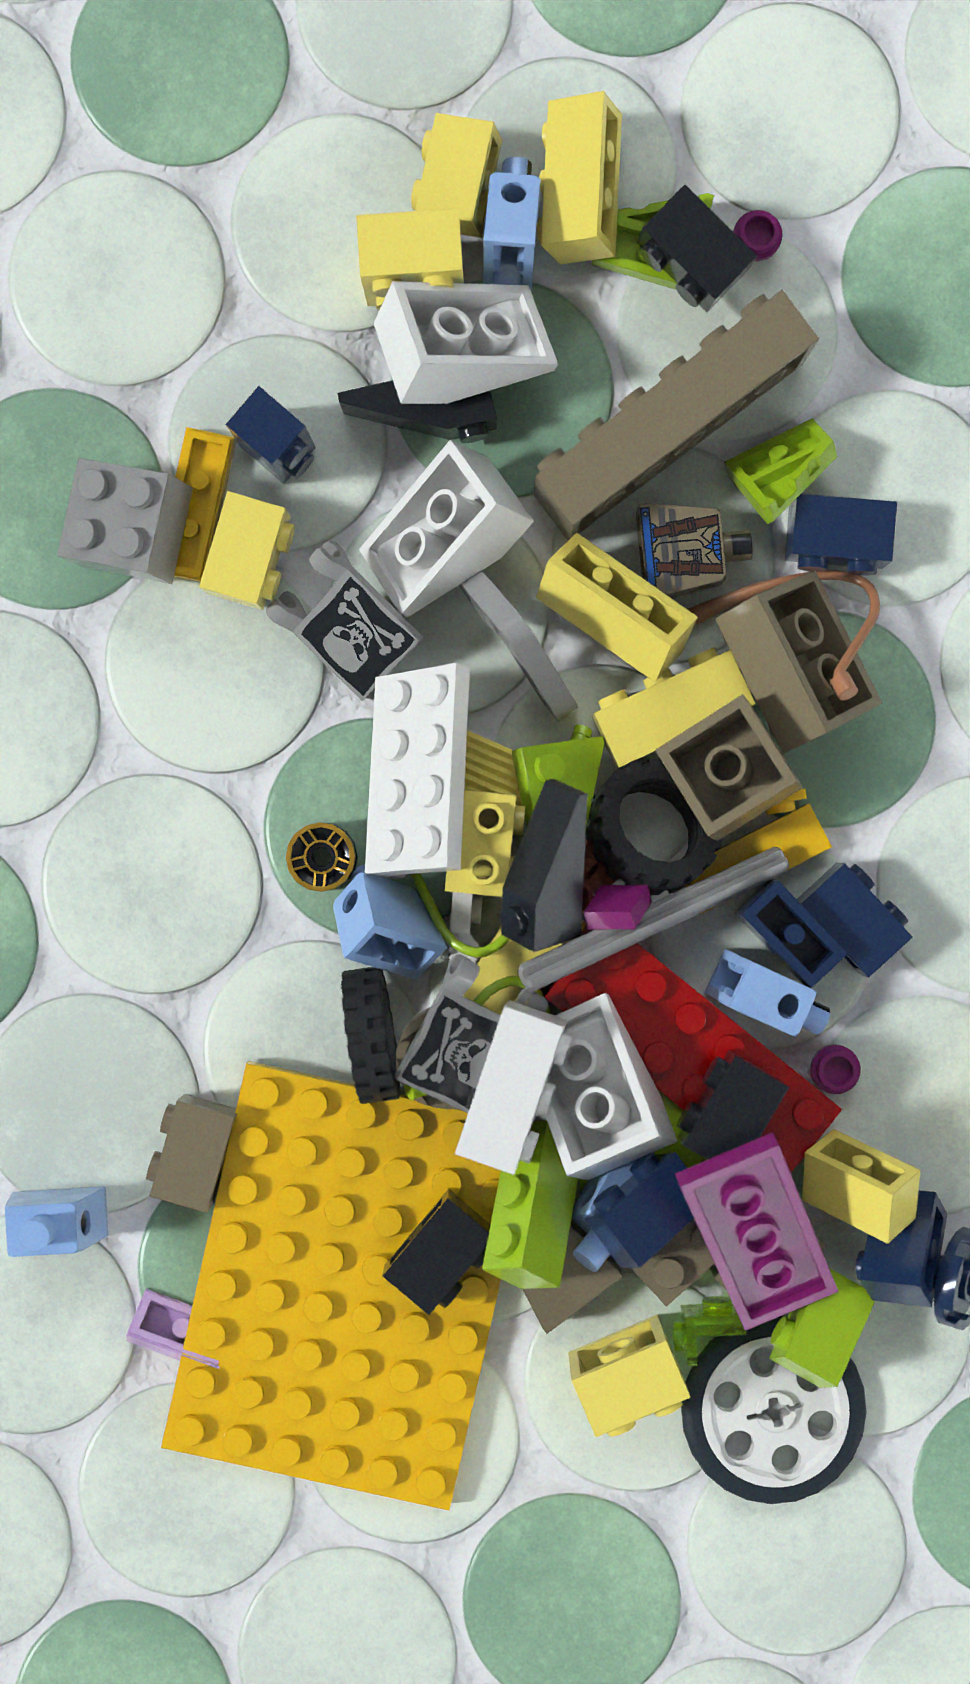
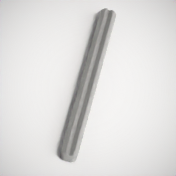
[518,847,789,992]

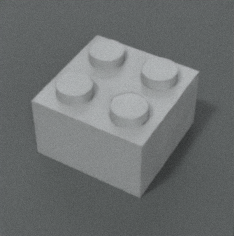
[57,458,193,584]

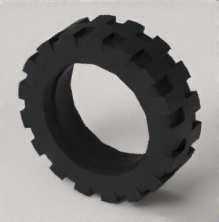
[586,758,723,895]
[341,967,400,1104]

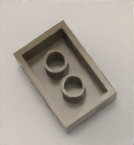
[715,570,882,754]

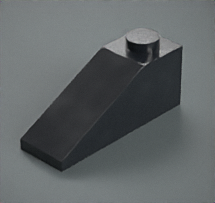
[337,380,497,443]
[500,779,588,952]

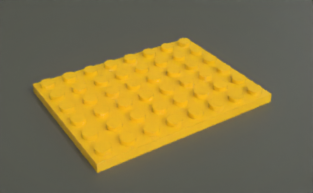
[161,1061,501,1511]

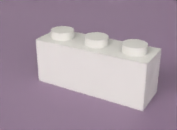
[455,1000,572,1175]

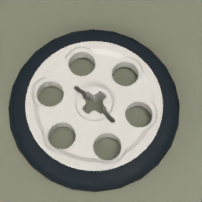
[681,1316,867,1504]

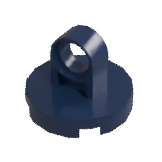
[934,1227,970,1330]

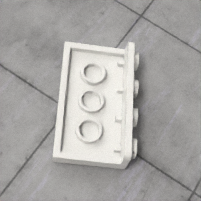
[365,663,470,879]

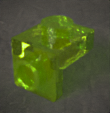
[673,1296,746,1366]

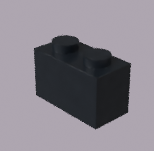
[636,184,757,313]
[676,1050,789,1160]
[382,1189,491,1315]

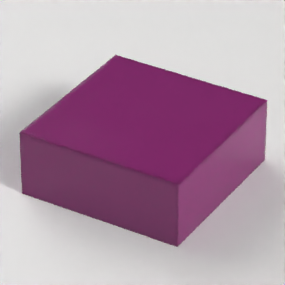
[584,885,652,929]

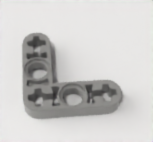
[458,571,579,722]

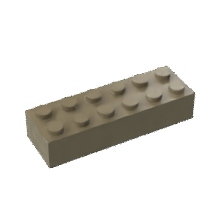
[534,290,819,540]

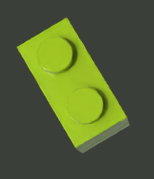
[769,1268,875,1388]

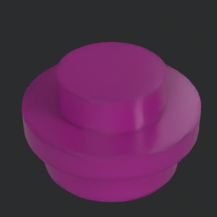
[733,210,783,262]
[810,1044,861,1094]

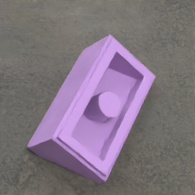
[126,1289,220,1369]

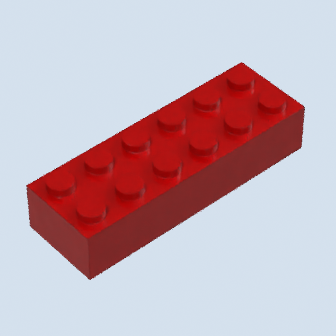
[543,929,843,1174]

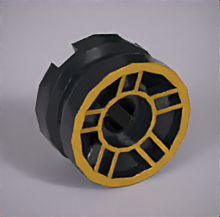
[286,822,358,892]

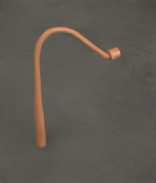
[687,570,880,701]

